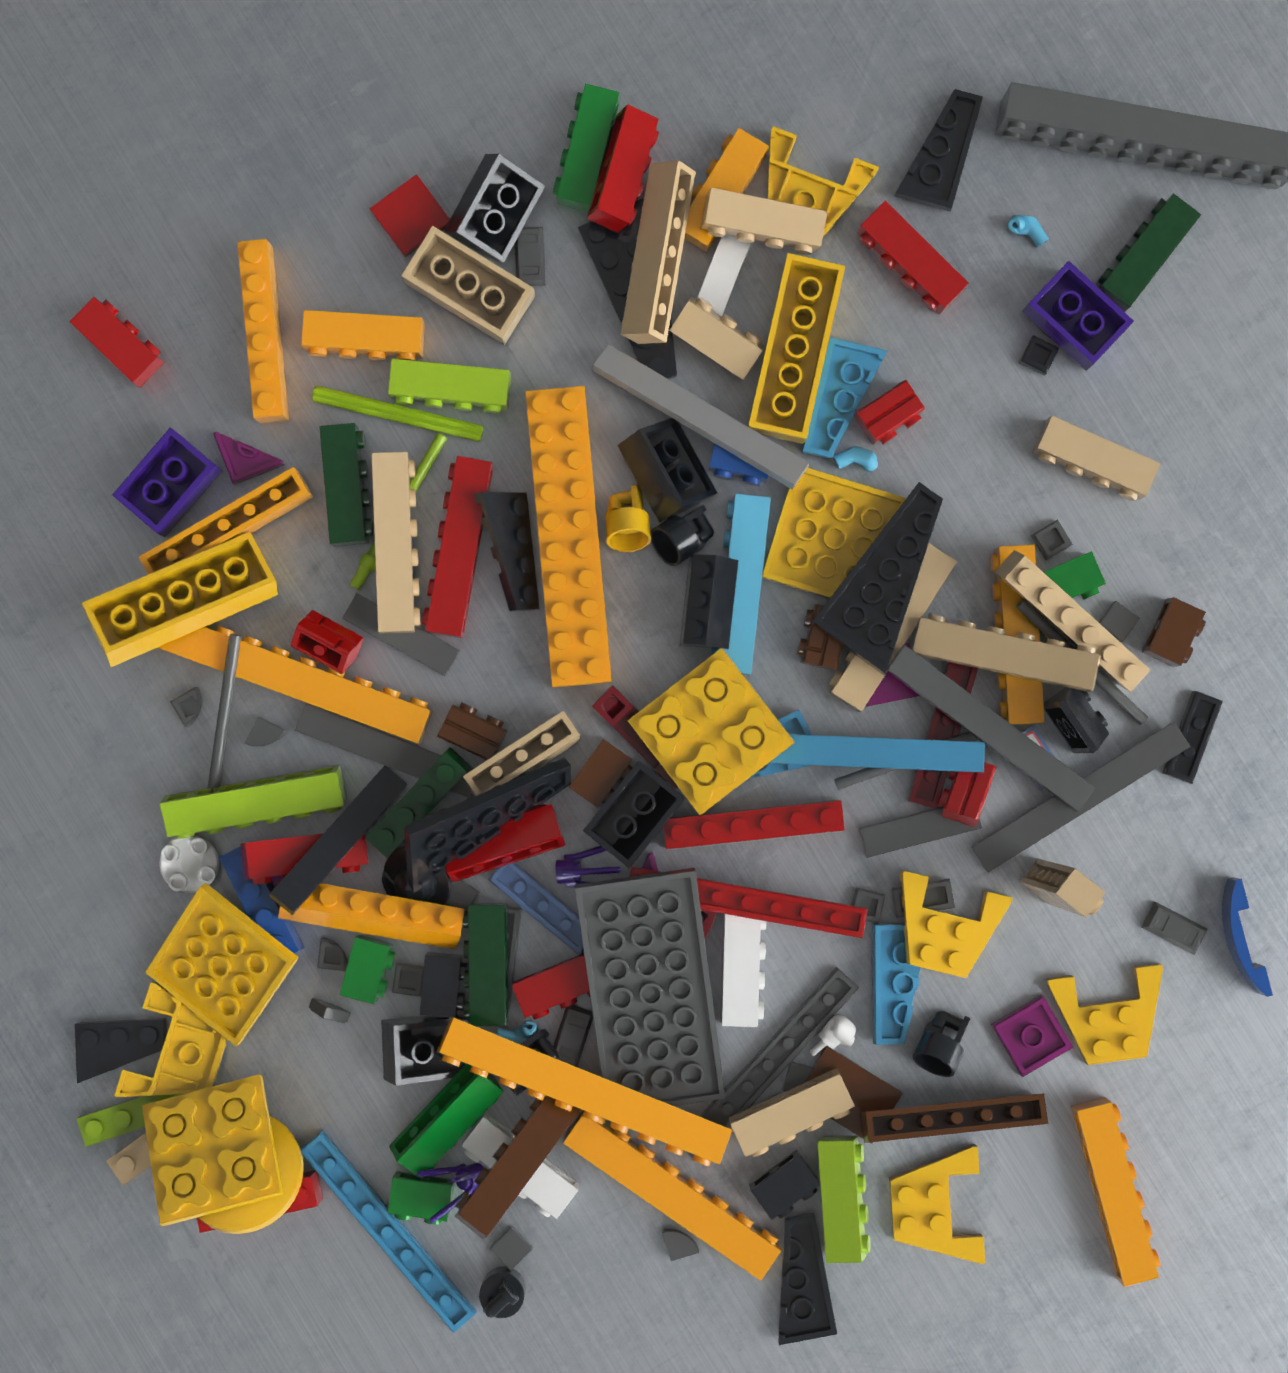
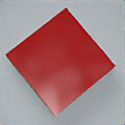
[369,174,450,257]

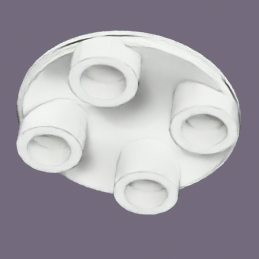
[159,835,219,893]

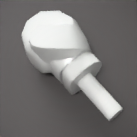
[810,1015,856,1056]

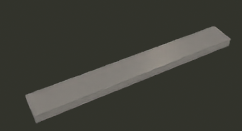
[592,344,809,490]

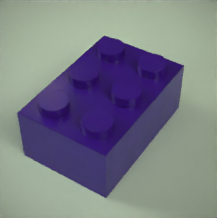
[1022,261,1134,371]
[112,427,223,537]

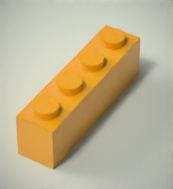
[684,128,769,253]
[301,310,425,361]

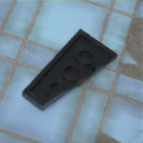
[894,89,983,212]
[474,492,540,611]
[778,1213,837,1345]

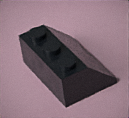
[444,154,545,263]
[617,418,717,523]
[679,554,739,649]
[583,761,686,869]

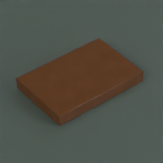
[804,1046,903,1144]

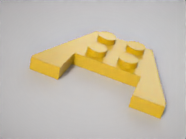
[767,126,879,238]
[900,870,1013,978]
[1045,963,1163,1065]
[114,982,228,1097]
[889,1144,985,1264]

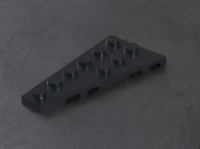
[578,198,677,380]
[812,482,943,676]
[404,757,571,892]

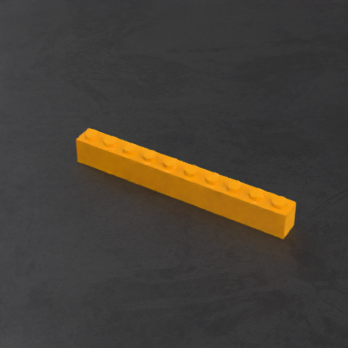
[157,626,433,744]
[437,1017,732,1167]

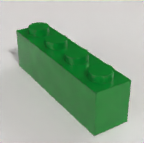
[553,83,620,212]
[389,1064,504,1179]

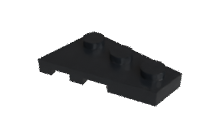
[75,1018,167,1084]

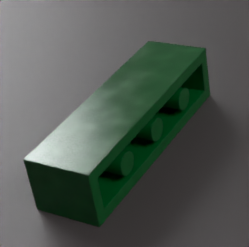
[1097,193,1202,312]
[319,423,373,547]
[365,747,472,858]
[463,903,509,1026]

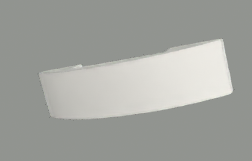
[697,234,751,316]

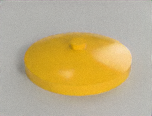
[198,1116,304,1234]

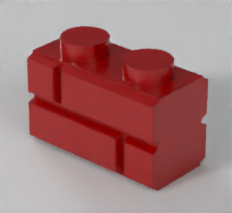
[854,379,925,445]
[290,610,364,674]
[939,762,997,828]

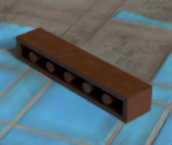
[860,1093,1048,1143]
[454,1095,581,1239]

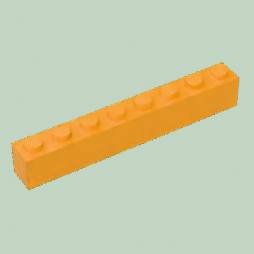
[563,1110,781,1281]

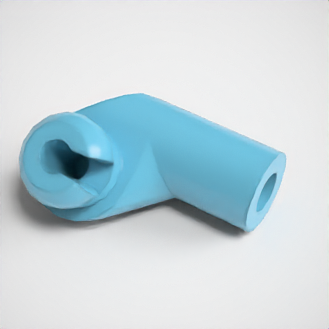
[1008,215,1049,247]
[833,446,878,472]
[496,1020,538,1044]

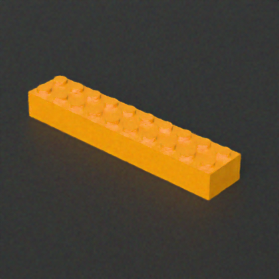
[525,386,612,688]

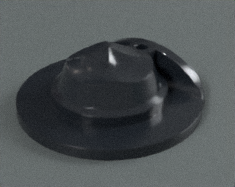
[382,846,451,905]

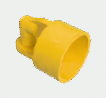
[605,484,651,552]

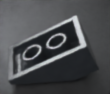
[1043,687,1109,753]
[381,1015,478,1086]

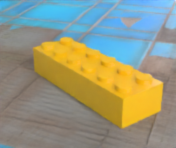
[748,253,846,445]
[82,532,278,667]

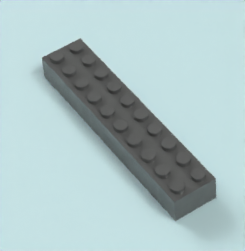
[995,82,1288,189]

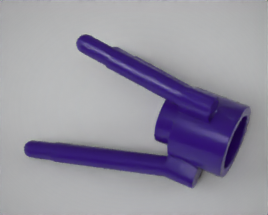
[555,846,621,887]
[417,1163,484,1223]

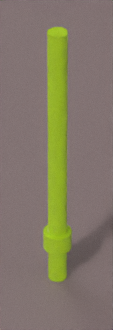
[349,433,448,590]

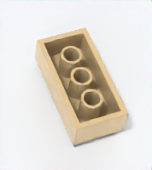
[401,226,535,345]

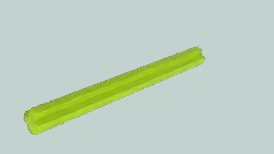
[312,385,484,442]

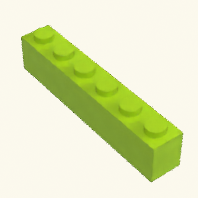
[160,765,347,839]

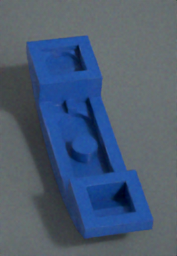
[1222,877,1273,997]

